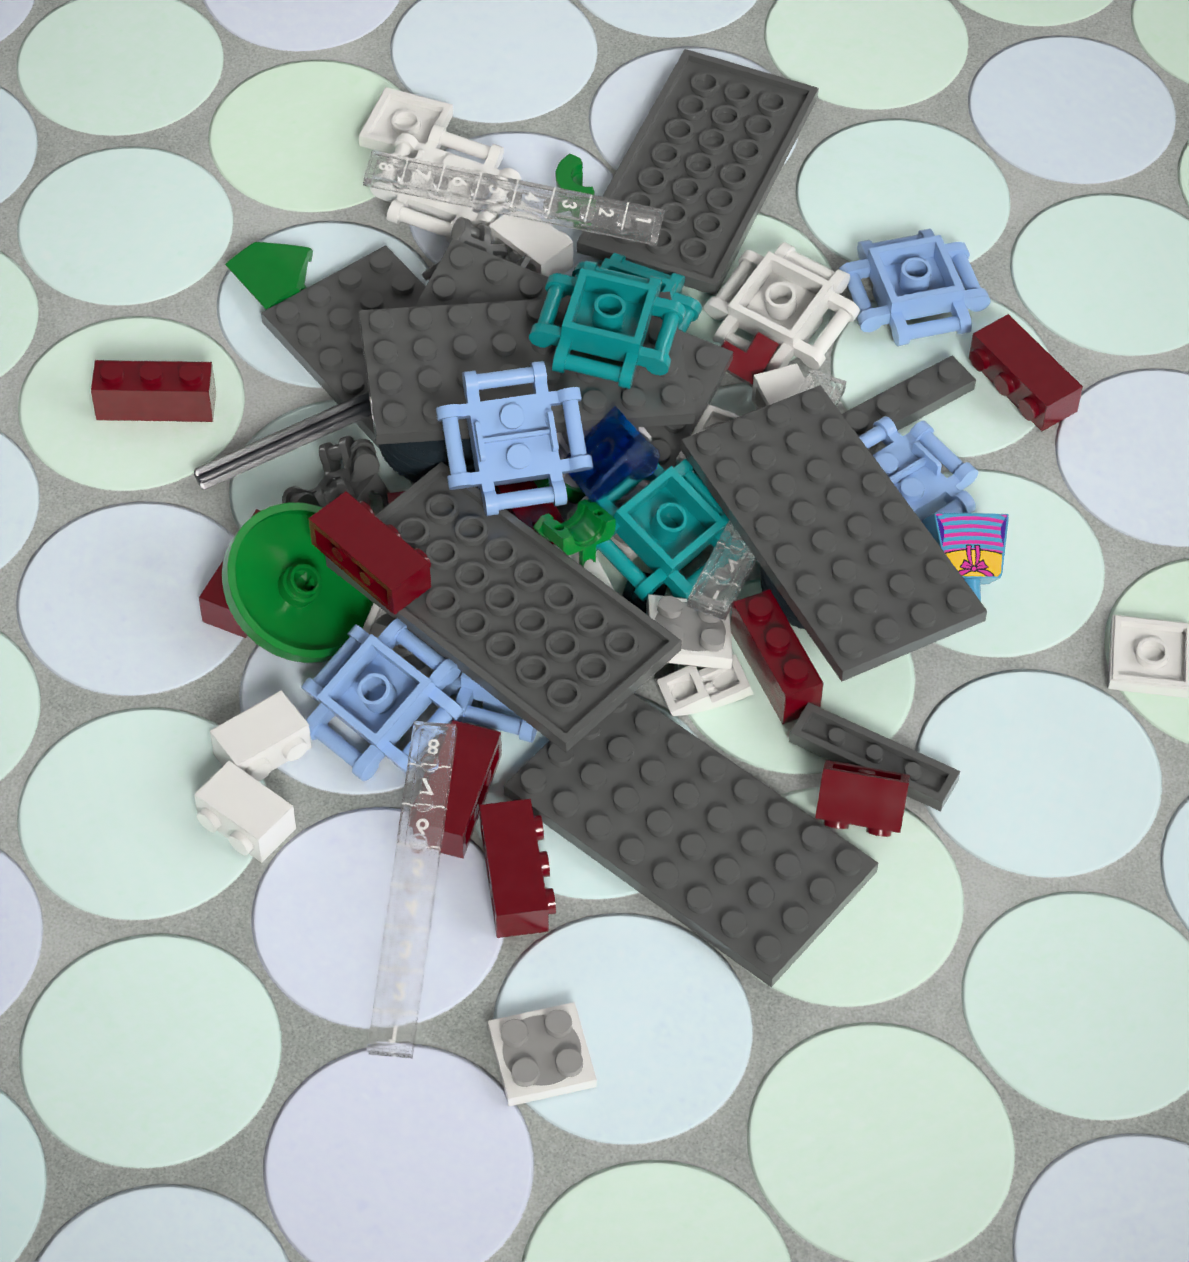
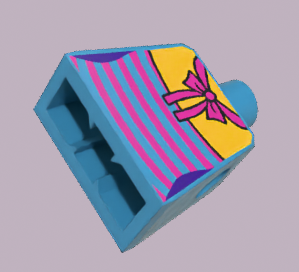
[922,513,1009,601]

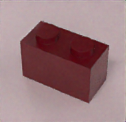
[815,760,910,837]

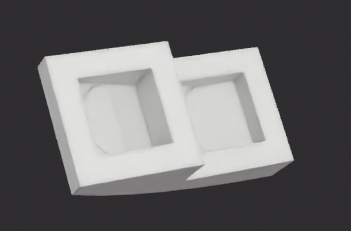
[657,654,754,717]

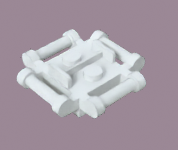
[370,124,521,242]
[704,242,860,371]

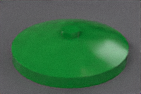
[222,503,373,663]

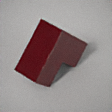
[721,332,779,387]

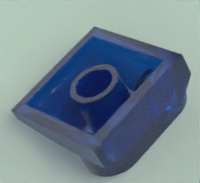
[564,406,660,503]

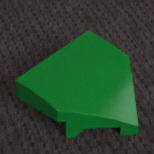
[225,242,313,310]

